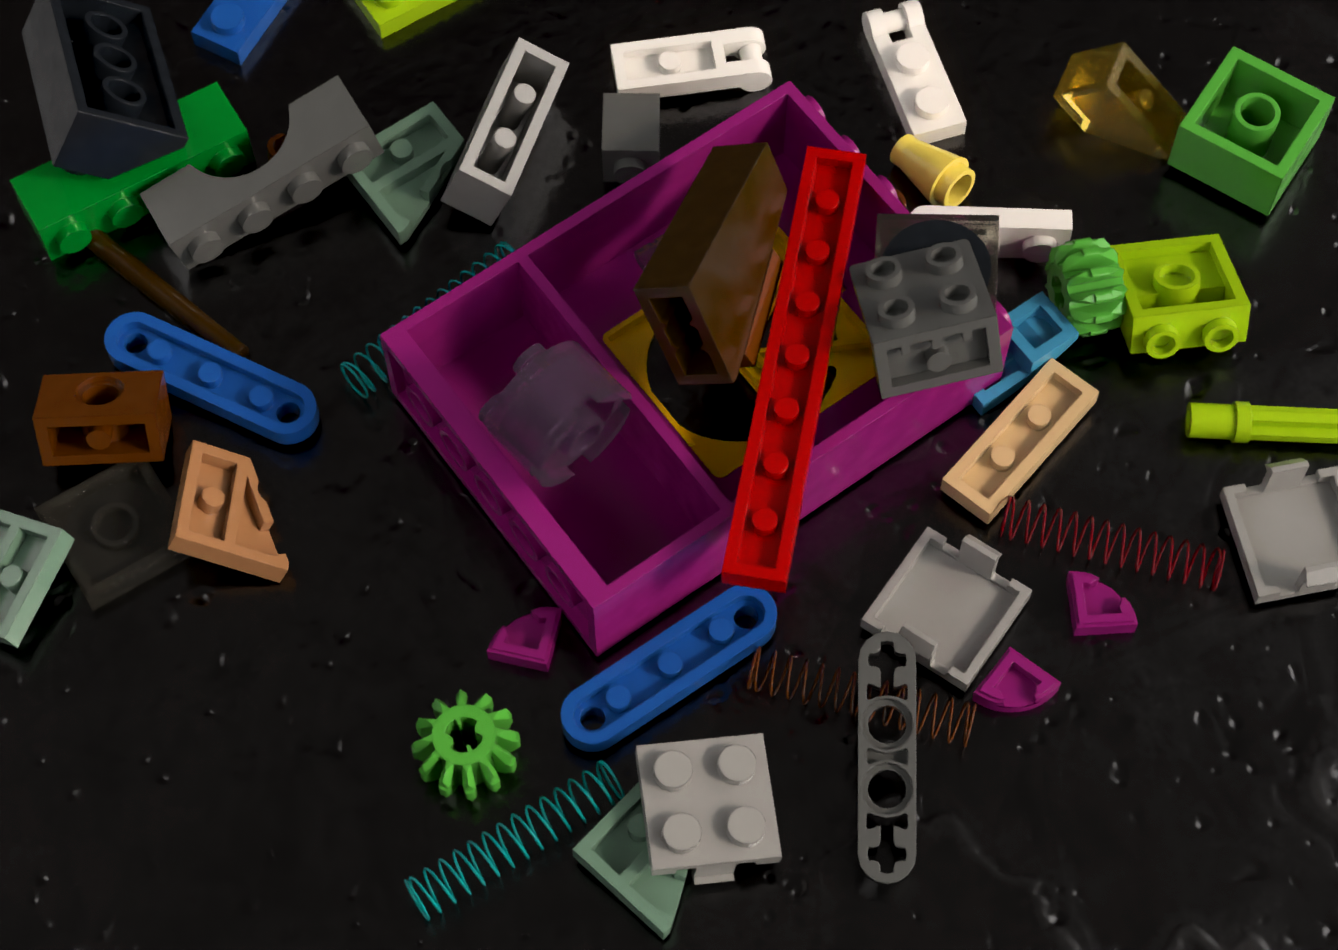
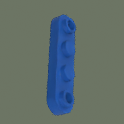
[104,312,319,445]
[561,585,777,752]

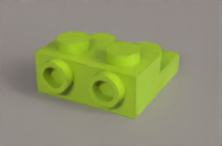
[1110,234,1251,359]

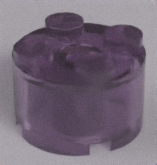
[478,341,632,487]

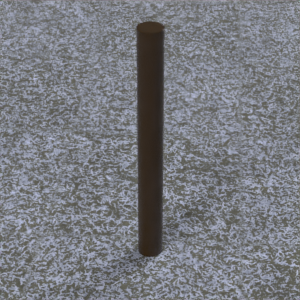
[86,229,250,358]

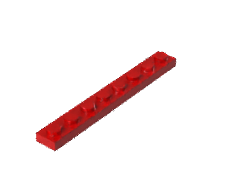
[721,146,867,593]

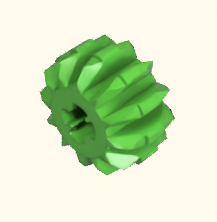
[1044,237,1128,338]
[411,689,521,802]

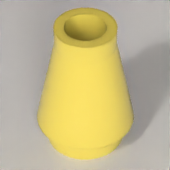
[890,134,975,206]

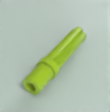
[1185,401,1338,444]

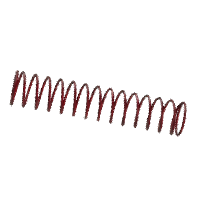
[999,495,1226,592]

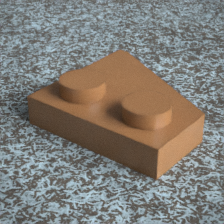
[167,440,289,583]

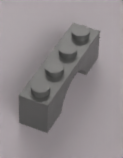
[140,75,384,270]

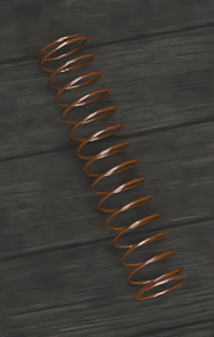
[747,646,977,748]

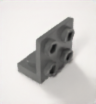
[849,239,1003,399]

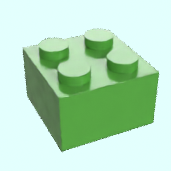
[1167,46,1335,216]

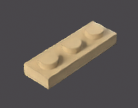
[940,358,1099,525]

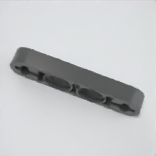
[858,631,916,885]

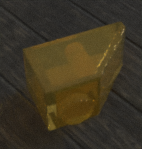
[1053,42,1187,159]

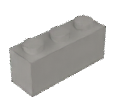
[440,37,570,226]

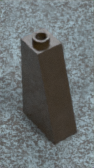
[633,142,788,385]

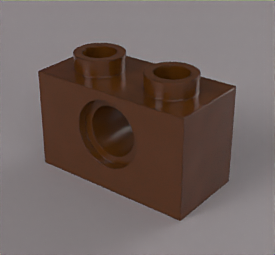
[32,370,172,466]

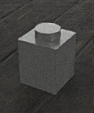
[602,93,660,184]

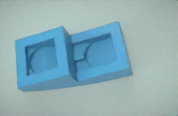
[971,291,1079,416]

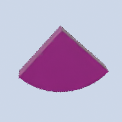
[1066,571,1138,636]
[487,607,563,672]
[972,647,1061,713]

